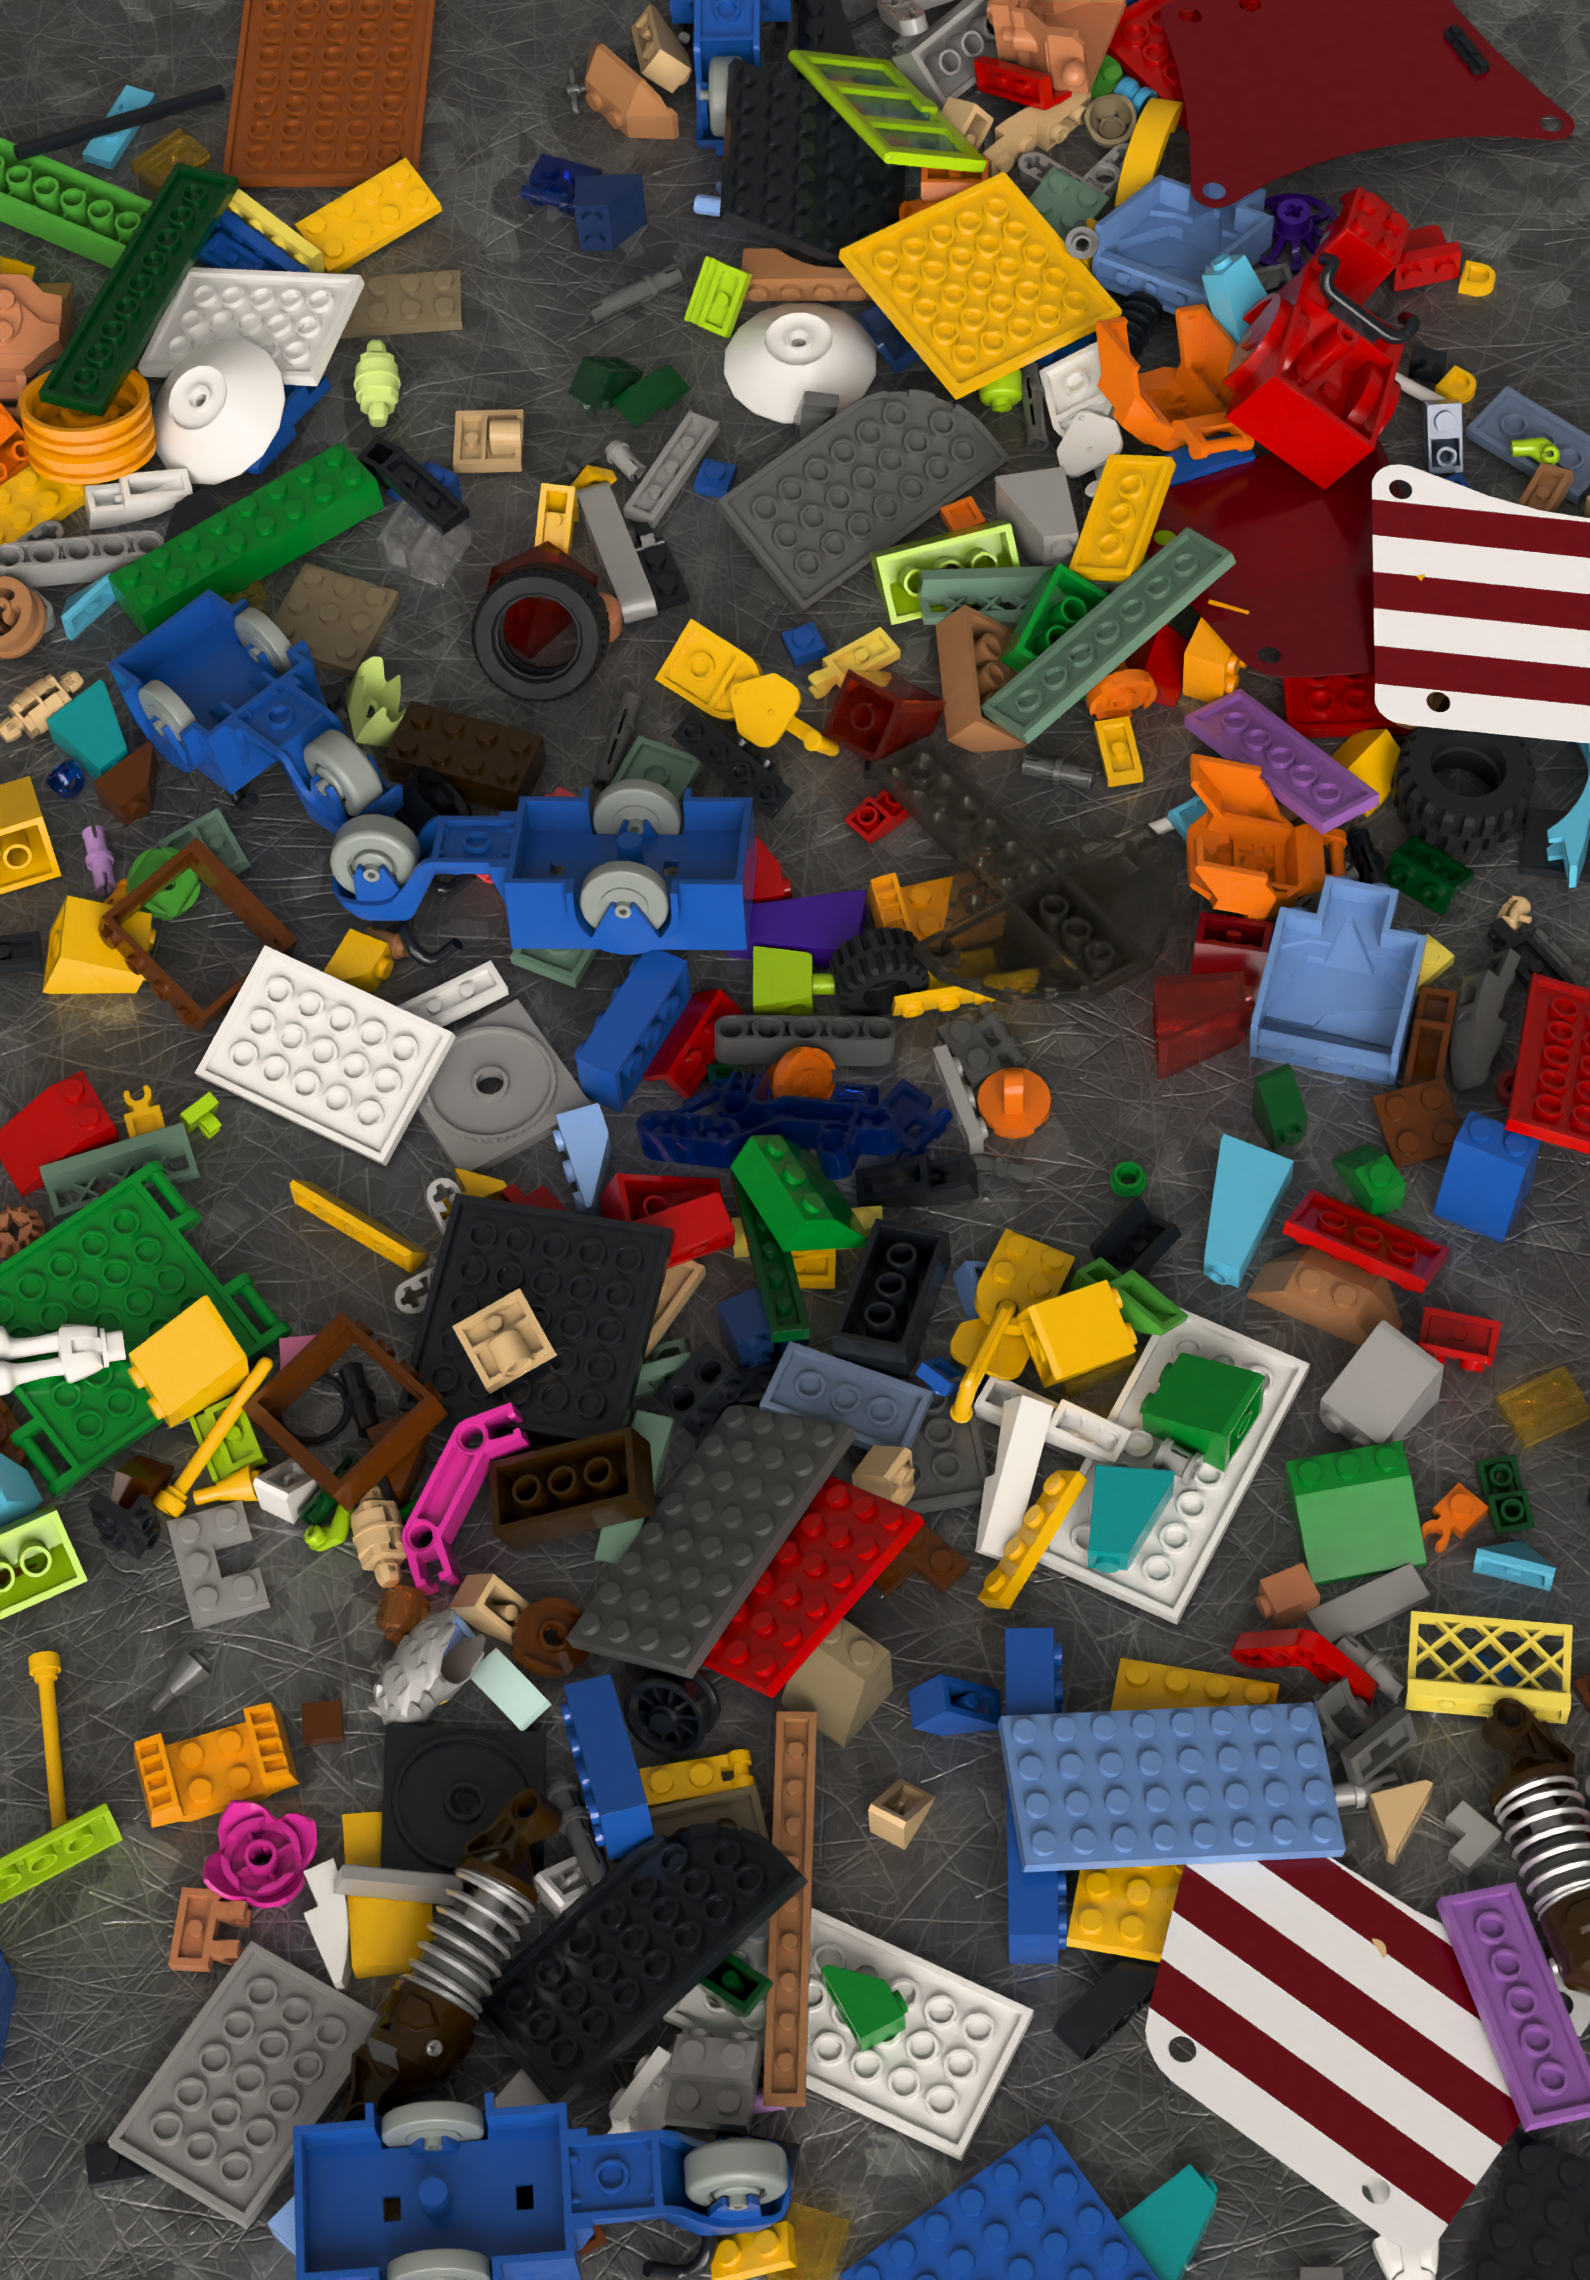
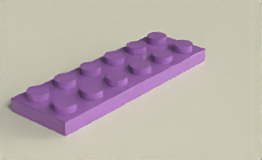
[1185,688,1379,835]
[1436,1882,1590,2131]

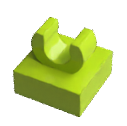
[178,1092,222,1140]

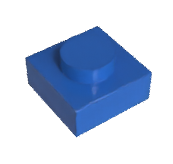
[694,458,737,498]
[781,621,827,667]
[916,1356,964,1397]

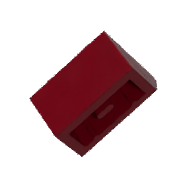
[1188,912,1274,1006]

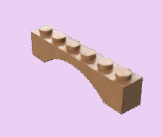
[741,248,873,302]

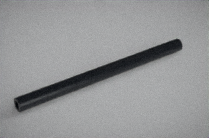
[13,84,226,161]

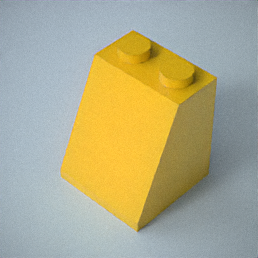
[0,776,62,895]
[42,895,156,994]
[1016,1280,1137,1389]
[127,1295,249,1428]

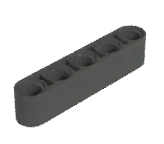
[714,1015,896,1066]

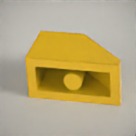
[323,928,394,993]

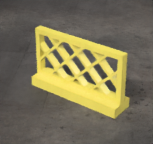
[1405,1611,1573,1724]

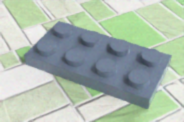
[1465,386,1590,505]
[759,1341,933,1451]

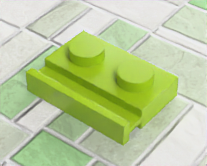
[684,256,753,338]
[189,1395,268,1484]

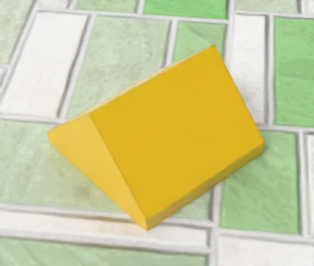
[1331,729,1401,818]

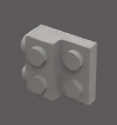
[664,2028,764,2133]

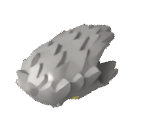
[368,1609,486,1725]

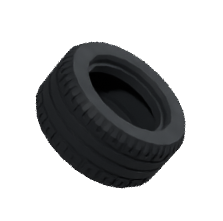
[471,562,610,703]

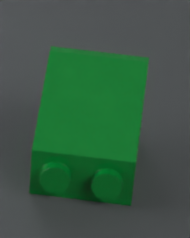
[1139,1352,1265,1472]

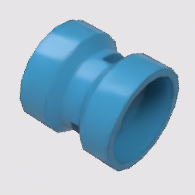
[1113,76,1157,119]

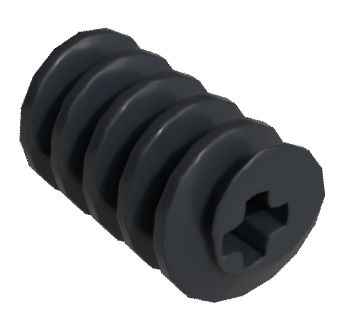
[1120,291,1163,361]

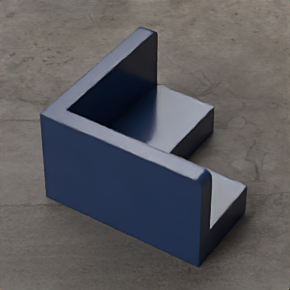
[856,303,921,375]

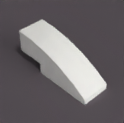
[84,468,193,530]
[303,1858,352,1995]

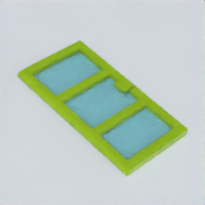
[788,50,987,173]

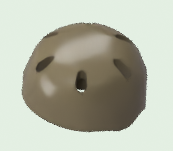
[1085,94,1137,149]

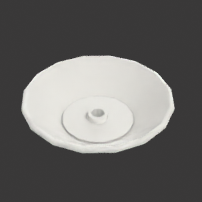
[724,303,877,424]
[153,339,286,485]

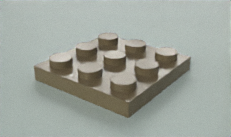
[273,563,401,678]

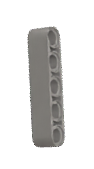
[577,481,658,625]
[0,530,164,588]

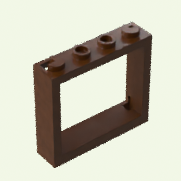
[98,838,298,1033]
[242,1311,448,1512]

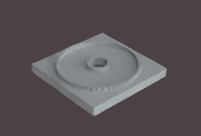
[416,999,592,1174]

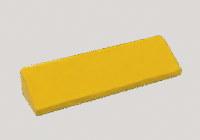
[289,1180,428,1274]

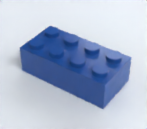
[575,950,692,1113]
[560,1673,655,1861]

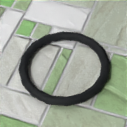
[276,1374,351,1445]

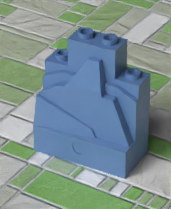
[1092,175,1274,315]
[1249,875,1427,1086]

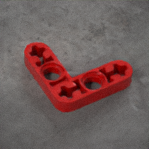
[1230,1628,1378,1707]

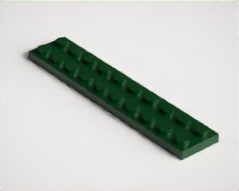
[39,163,239,417]

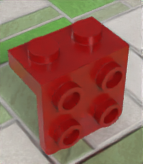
[1388,225,1462,292]
[1415,1306,1502,1373]

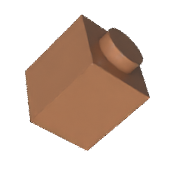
[1255,1562,1320,1630]

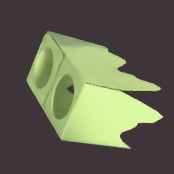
[344,656,405,747]

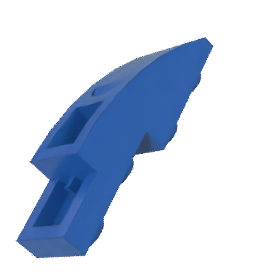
[245,376,331,474]

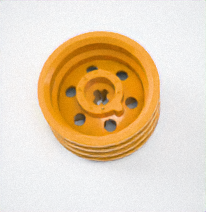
[19,369,157,485]

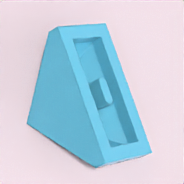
[61,573,116,641]
[1473,1540,1556,1591]

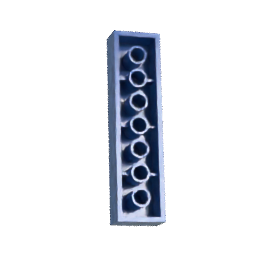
[1005,1628,1067,1964]

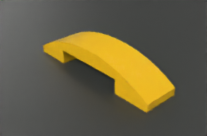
[1114,97,1184,209]

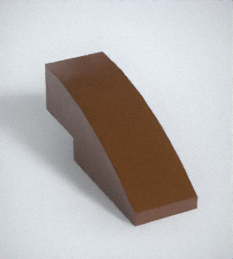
[1402,986,1458,1088]

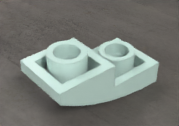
[470,1648,551,1731]

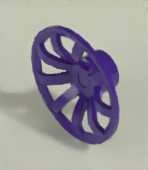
[1258,193,1338,273]

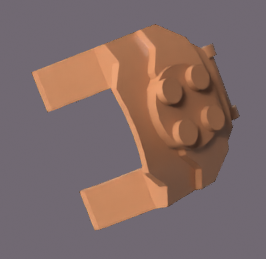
[0,274,74,424]

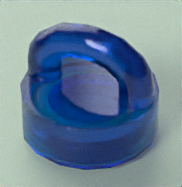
[46,759,85,799]

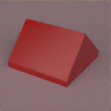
[1125,624,1189,708]

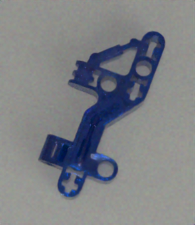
[636,1070,901,1180]

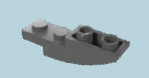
[1450,948,1521,1091]

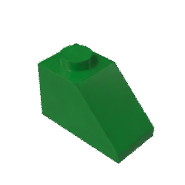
[1332,1144,1406,1217]
[821,1965,909,2052]

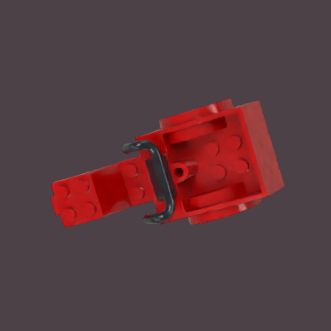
[1222,186,1420,490]

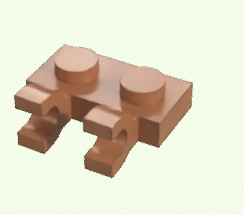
[168,1887,253,1973]

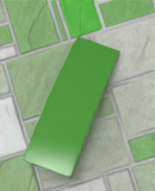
[1068,1257,1188,1336]

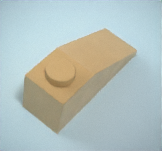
[631,4,692,94]

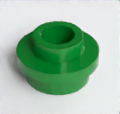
[1110,1161,1147,1198]

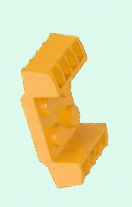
[867,853,1018,953]
[133,1702,300,1828]

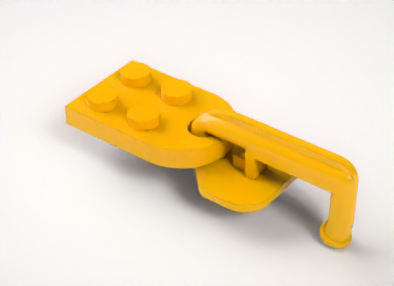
[655,619,840,757]
[950,1229,1076,1423]

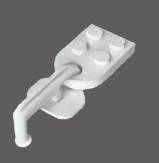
[1039,342,1123,499]

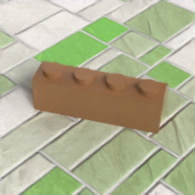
[936,605,1028,753]

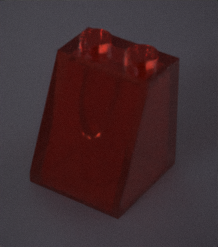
[486,541,599,659]
[821,669,946,765]
[1152,971,1253,1079]

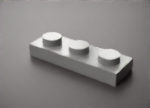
[933,1044,988,1155]

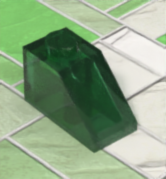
[568,356,644,412]

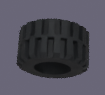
[829,927,930,1016]

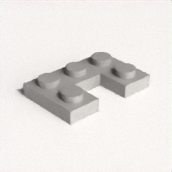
[166,1500,271,1630]

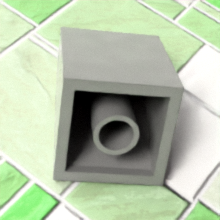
[995,466,1079,566]
[1319,1319,1444,1449]

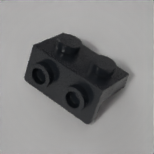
[1090,1198,1181,1277]
[88,1492,161,1560]

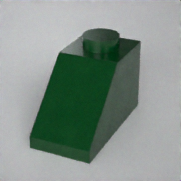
[1252,1063,1308,1150]
[698,1954,774,2017]

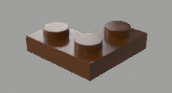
[872,1525,970,1598]

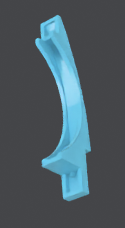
[1546,742,1590,888]

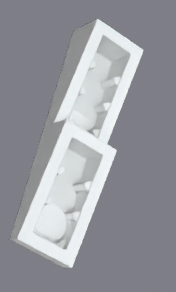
[974,1376,1132,1466]
[975,1395,1054,1560]

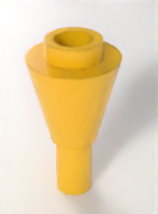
[193,1463,263,1506]

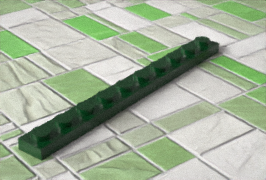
[706,1064,810,1343]

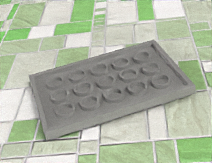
[108,1941,378,2230]

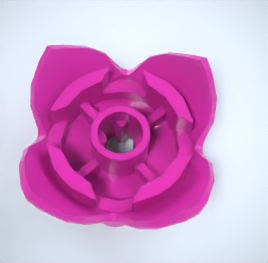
[202,1800,317,1908]

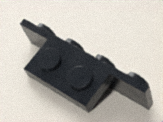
[671,708,794,820]

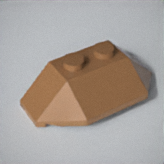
[585,41,679,139]
[1247,1245,1403,1347]

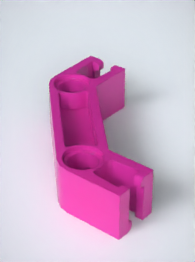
[402,1402,532,1596]

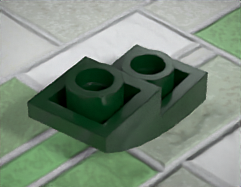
[612,364,691,429]
[1475,1454,1535,1535]

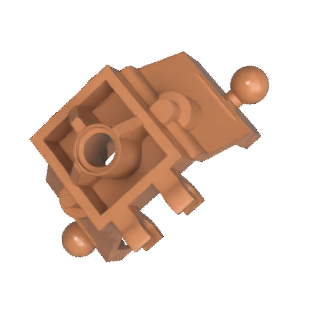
[986,0,1126,94]

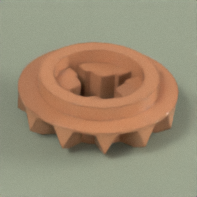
[0,1204,46,1259]

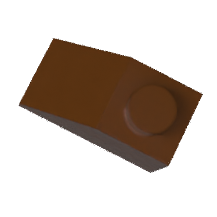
[93,741,159,827]
[366,1411,430,1509]

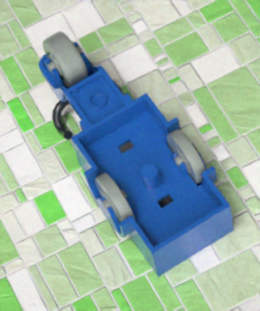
[330,779,757,968]
[293,2092,791,2280]

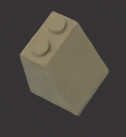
[781,1618,893,1749]

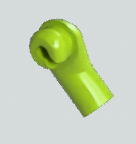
[1510,437,1560,465]
[304,1505,355,1552]

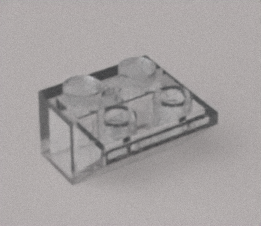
[376,500,474,588]

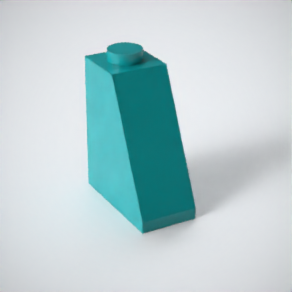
[46,679,129,780]
[1088,1465,1174,1573]
[1118,2164,1218,2280]

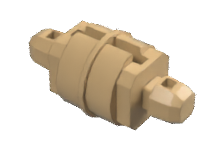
[0,670,84,743]
[350,1484,407,1588]

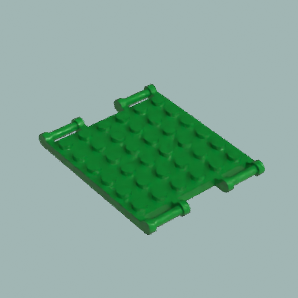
[0,1160,293,1498]

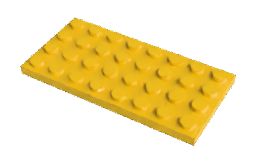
[1066,1658,1279,1962]

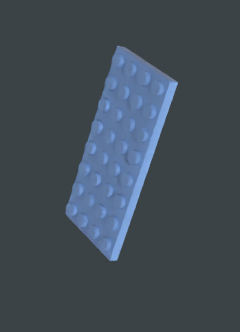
[998,1702,1346,1873]

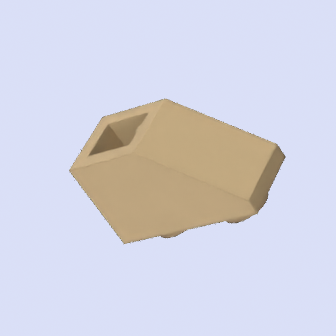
[852,1445,915,1506]

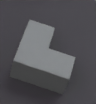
[1444,1800,1502,1877]

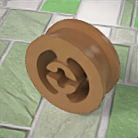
[0,576,47,659]

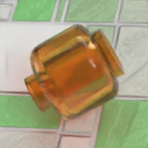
[375,1584,431,1644]

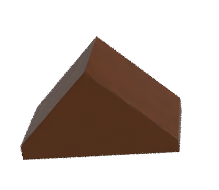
[110,1455,174,1511]

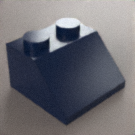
[574,174,647,251]

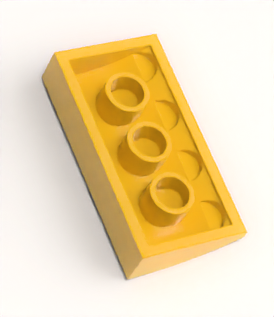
[342,1812,434,1979]

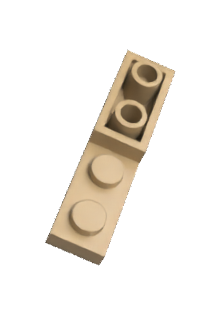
[982,92,1091,178]

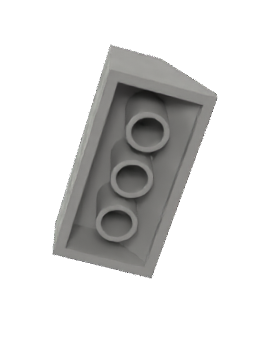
[891,0,1003,109]

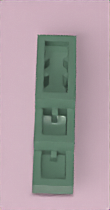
[594,1410,675,1564]

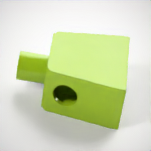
[753,946,835,1016]

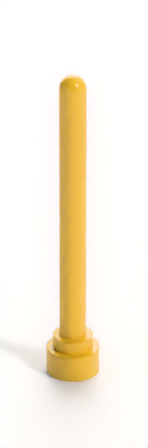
[152,1357,273,1519]
[28,1651,67,1829]

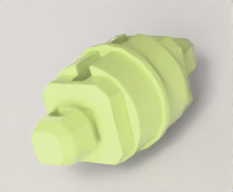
[353,340,401,427]

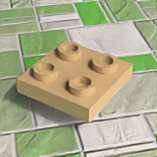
[453,409,525,473]
[452,1288,557,1394]

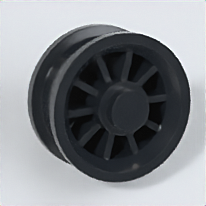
[394,766,472,836]
[623,1668,721,1757]

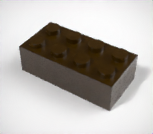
[384,701,547,811]
[489,1426,656,1550]

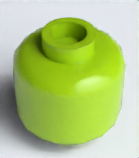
[979,369,1023,413]

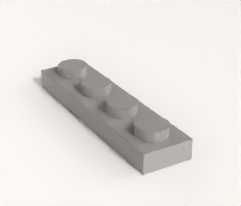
[623,411,720,529]

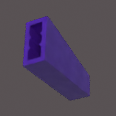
[727,890,867,968]

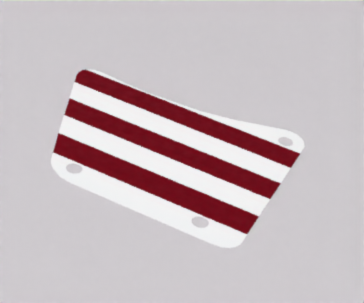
[1372,464,1590,743]
[1145,1857,1590,2251]

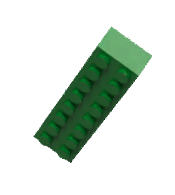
[108,442,384,636]

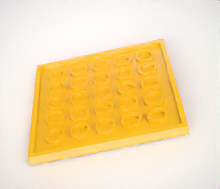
[839,172,1122,400]

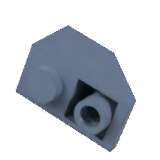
[1422,398,1463,474]

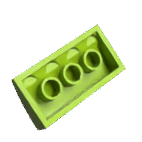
[0,1801,123,1905]

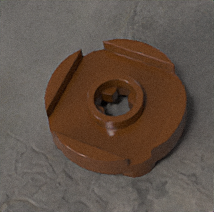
[511,1597,589,1678]

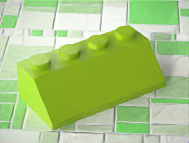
[869,519,1020,625]
[0,1504,88,1620]

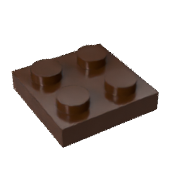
[1370,1077,1461,1169]

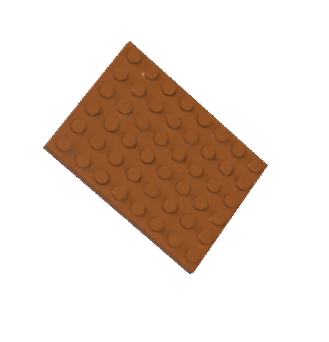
[222,0,437,187]

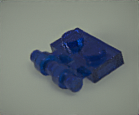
[520,153,603,214]
[856,1078,953,1160]

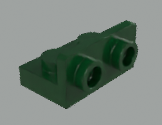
[1385,836,1475,915]

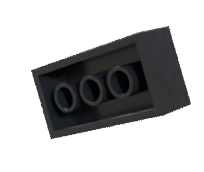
[831,1218,951,1379]

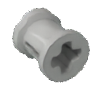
[1152,1437,1204,1486]

